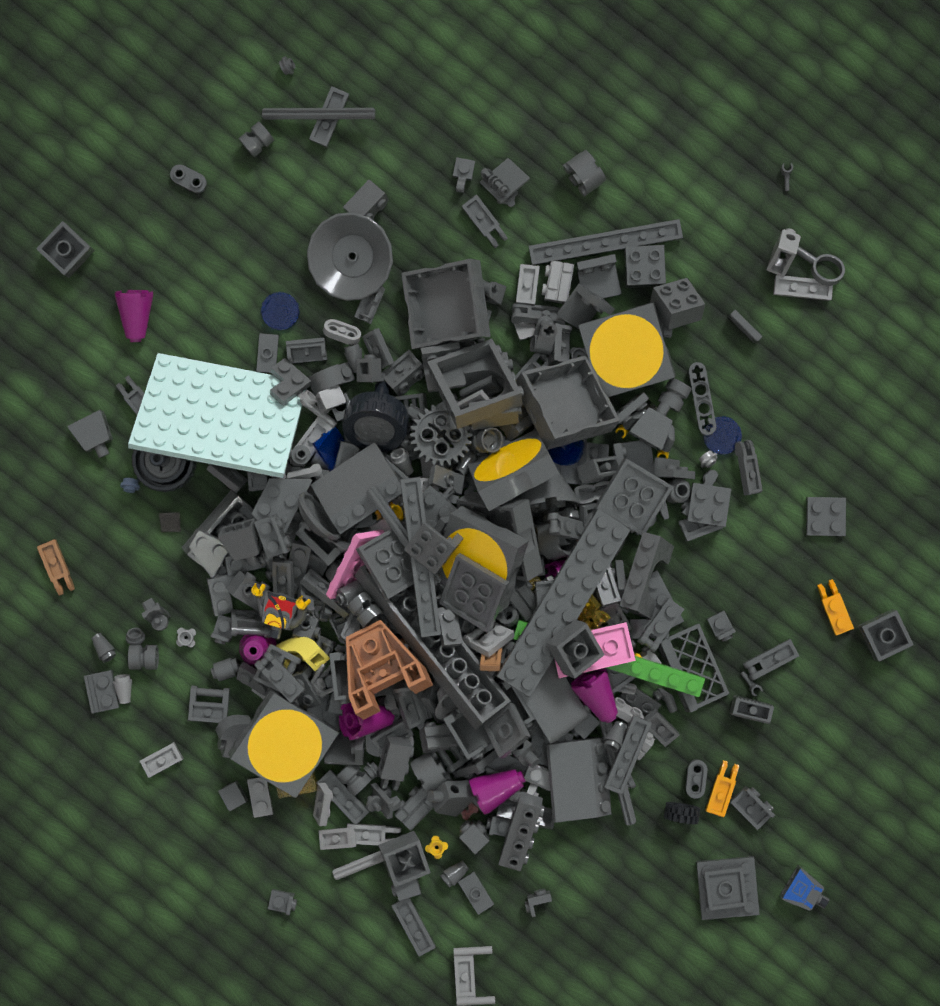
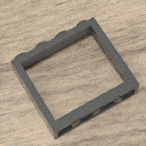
[427,339,524,429]

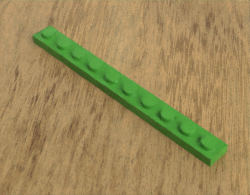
[513,619,705,697]

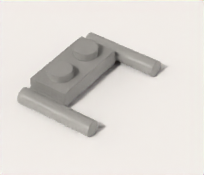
[290,406,337,467]
[454,946,495,1006]

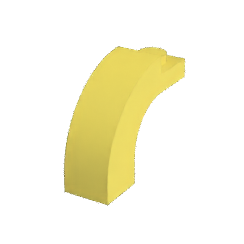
[276,637,330,671]

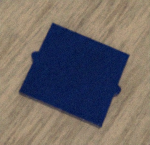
[312,426,344,471]

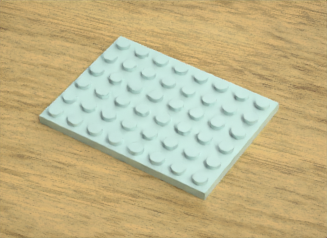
[128,353,307,478]

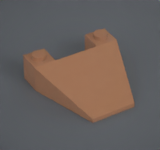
[346,620,433,720]

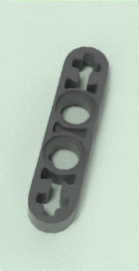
[689,362,716,436]

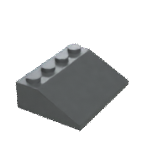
[311,442,402,534]
[182,490,263,576]
[546,737,612,823]

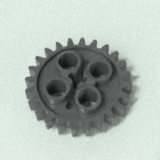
[409,404,473,467]

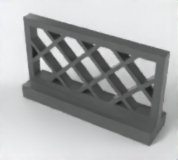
[658,623,729,713]

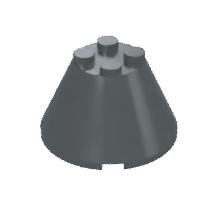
[515,469,580,518]

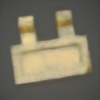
[577,595,611,630]

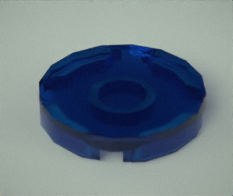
[261,292,300,331]
[703,416,742,455]
[548,440,585,466]

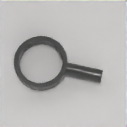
[797,246,845,286]

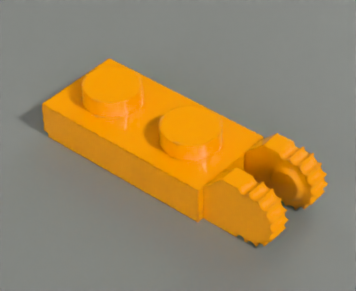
[817,579,854,636]
[705,760,739,817]

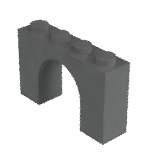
[462,352,522,430]
[619,532,674,619]

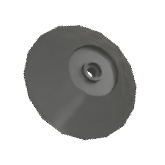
[307,212,393,301]

